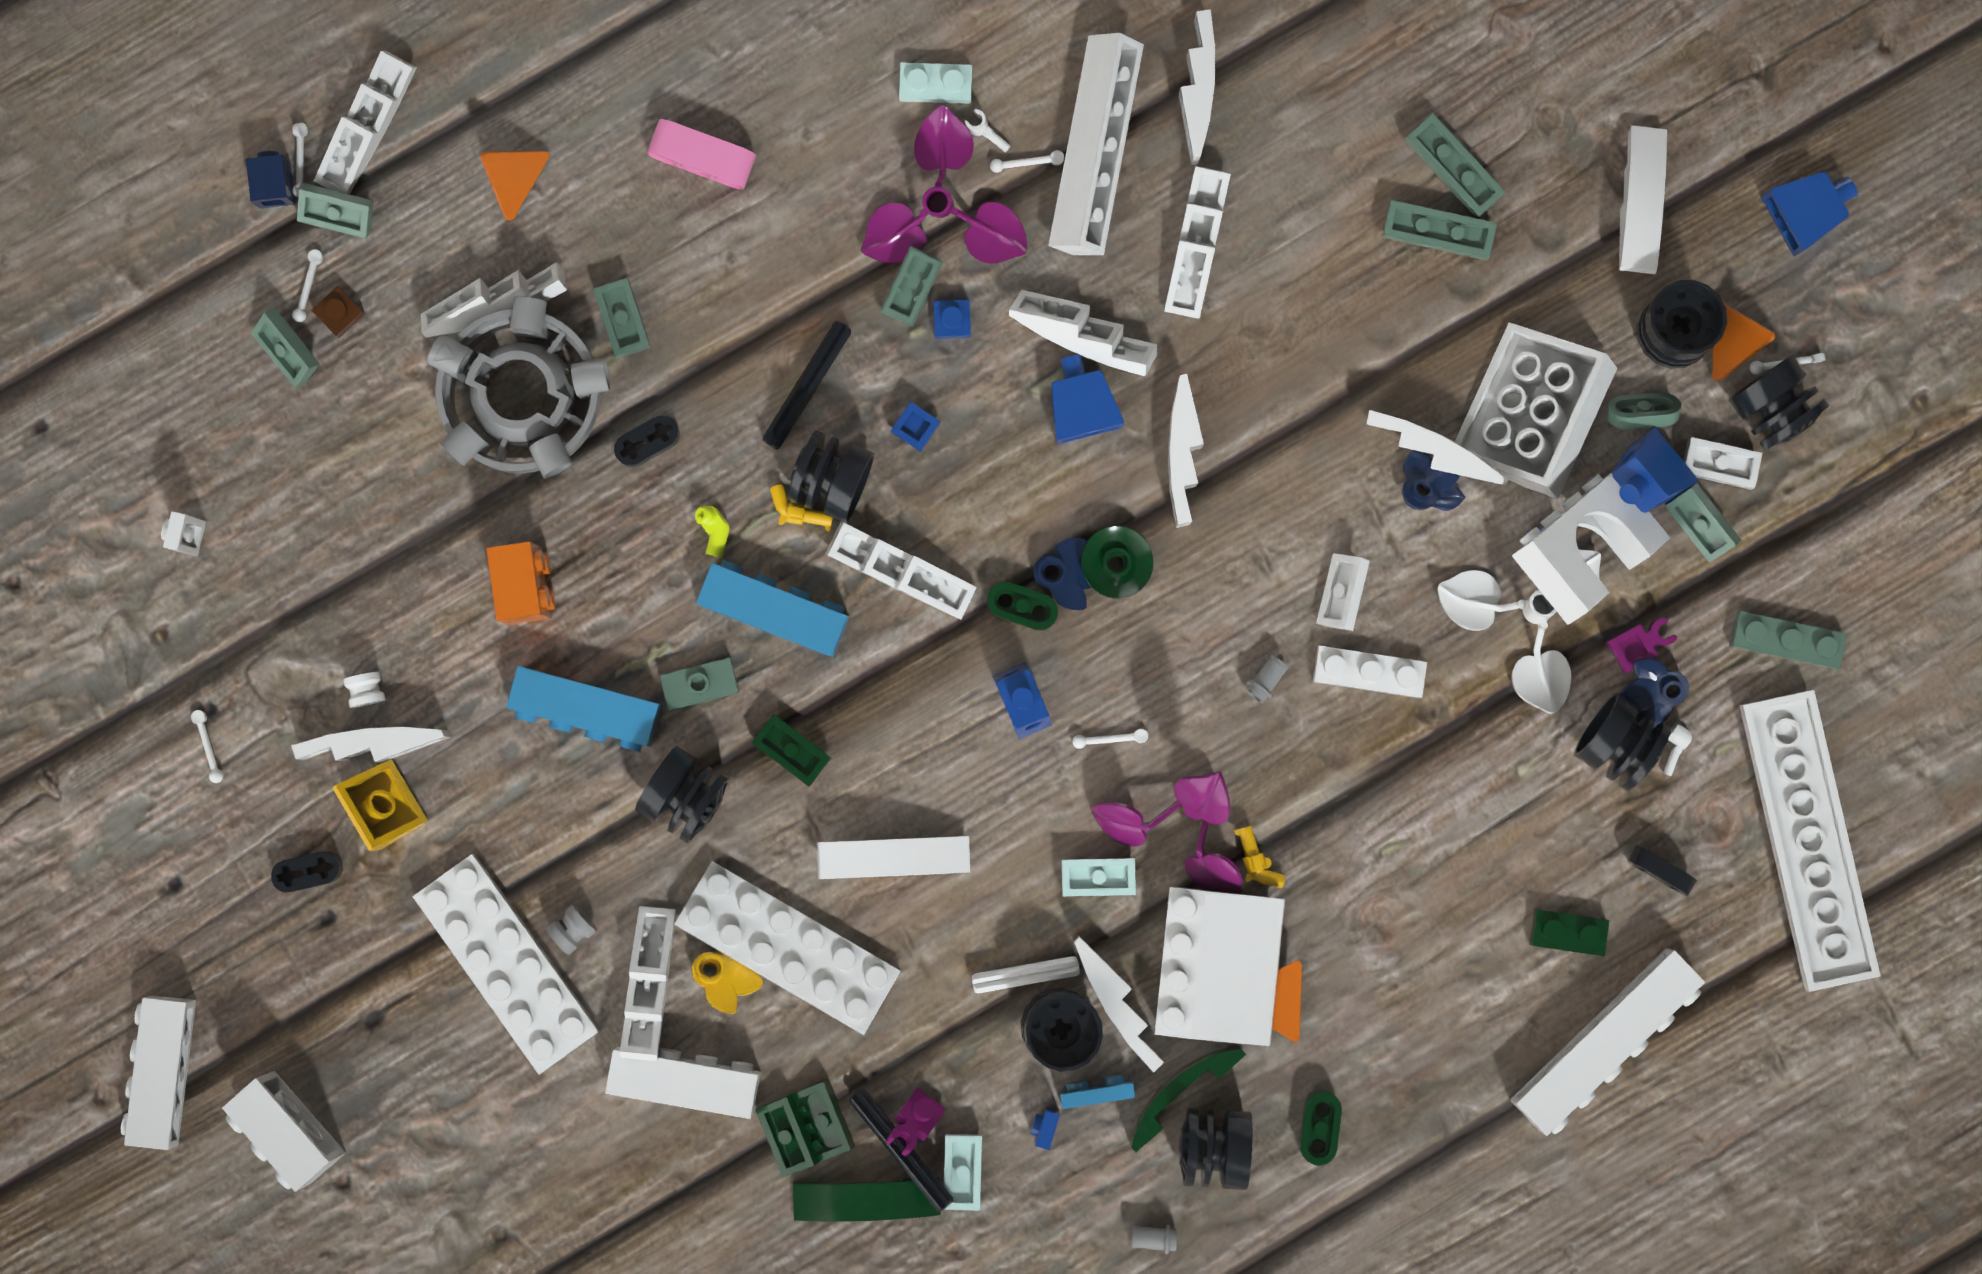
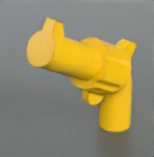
[769,484,833,532]
[1233,825,1285,889]

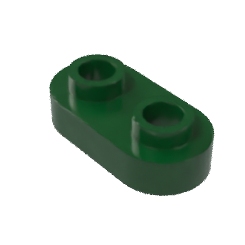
[987,582,1058,631]
[1299,1090,1342,1166]

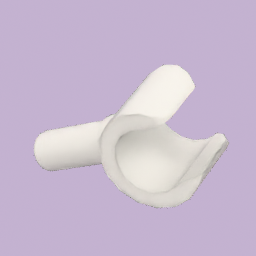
[965,109,1011,153]
[1663,723,1692,776]

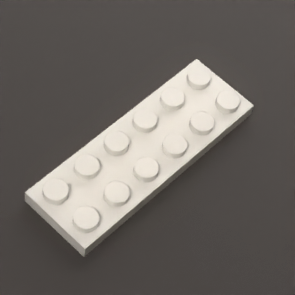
[412,853,600,1075]
[674,861,901,1035]

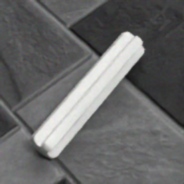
[972,956,1080,993]

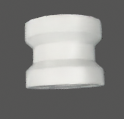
[343,672,386,708]

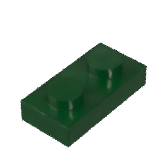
[751,714,832,787]
[1530,909,1610,956]

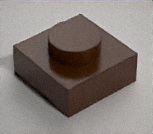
[311,286,365,338]

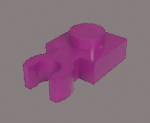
[1606,618,1677,674]
[886,1088,946,1156]

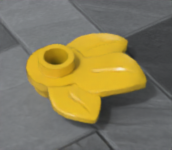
[692,950,763,1014]

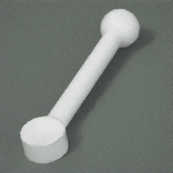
[292,123,308,198]
[990,150,1064,173]
[292,249,323,322]
[1750,353,1825,375]
[191,710,223,783]
[1072,729,1148,749]

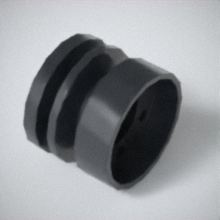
[1637,280,1727,369]
[1728,355,1830,450]
[788,430,875,523]
[1574,693,1671,791]
[635,746,730,843]
[1020,988,1103,1072]
[1179,1107,1253,1190]

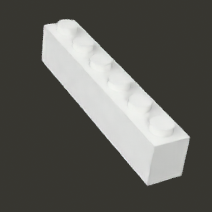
[1048,33,1144,255]
[1510,948,1705,1136]

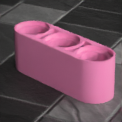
[647,119,757,190]

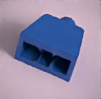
[1761,172,1858,257]
[1051,355,1124,445]
[1612,427,1699,513]
[992,662,1052,739]

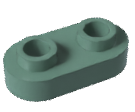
[1607,393,1681,430]

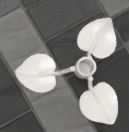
[1437,550,1601,714]

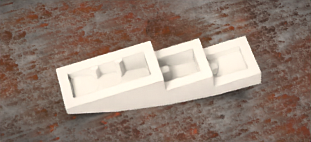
[1179,9,1215,165]
[314,50,417,194]
[1619,125,1667,274]
[1164,165,1231,319]
[421,262,567,337]
[1009,290,1157,376]
[1168,374,1204,528]
[1366,410,1508,486]
[825,522,977,620]
[291,727,451,762]
[817,836,970,879]
[620,906,676,1061]
[1074,935,1164,1073]

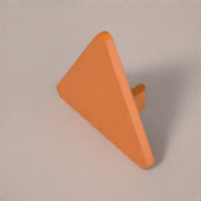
[480,150,549,221]
[1712,303,1775,381]
[1272,960,1302,1042]

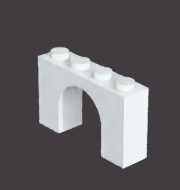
[1512,473,1670,625]

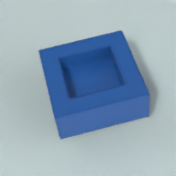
[933,300,971,339]
[890,401,941,453]
[1030,1106,1060,1150]

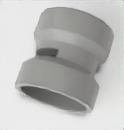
[545,903,597,955]

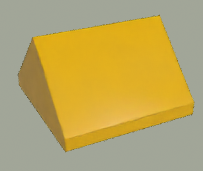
[332,759,428,851]

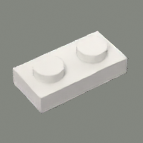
[1683,437,1763,490]
[161,511,206,556]
[1316,553,1370,631]

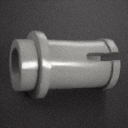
[1245,655,1289,703]
[1132,1225,1177,1254]

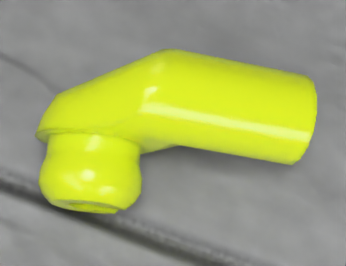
[695,506,730,558]

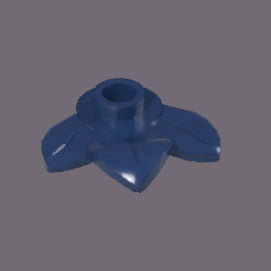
[1402,450,1465,511]
[1034,538,1091,610]
[1620,658,1689,727]

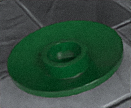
[1081,526,1154,599]

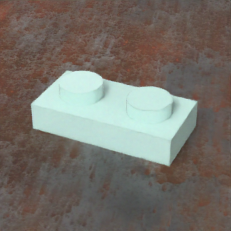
[899,62,972,104]
[1062,858,1136,897]
[944,1134,982,1211]

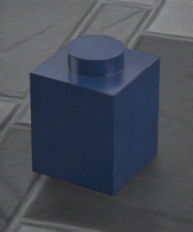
[246,151,295,209]

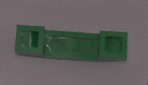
[1130,1046,1246,1153]
[793,1177,941,1222]

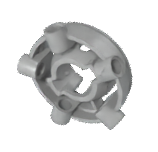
[427,296,610,478]

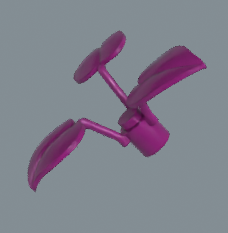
[861,105,1027,264]
[1091,771,1243,894]

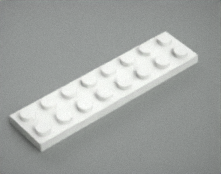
[1739,690,1881,992]

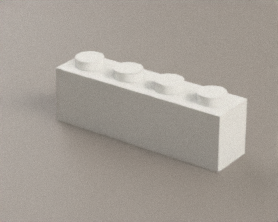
[121,995,196,1150]
[605,1047,761,1119]

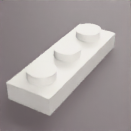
[1313,646,1427,698]

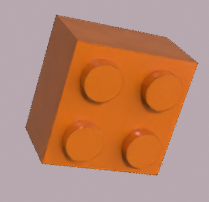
[486,541,556,625]

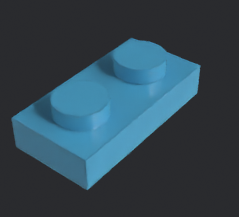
[1060,1075,1135,1109]

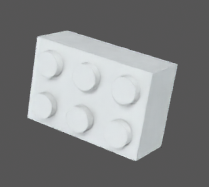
[222,1071,346,1192]

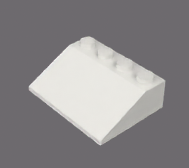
[1455,322,1617,499]
[1154,887,1285,1046]

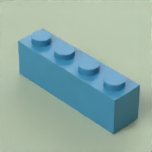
[696,560,849,658]
[506,666,663,752]

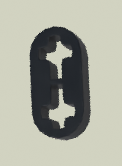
[614,416,680,467]
[1627,845,1697,897]
[271,851,343,892]

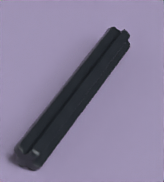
[762,321,851,449]
[849,1089,953,1211]

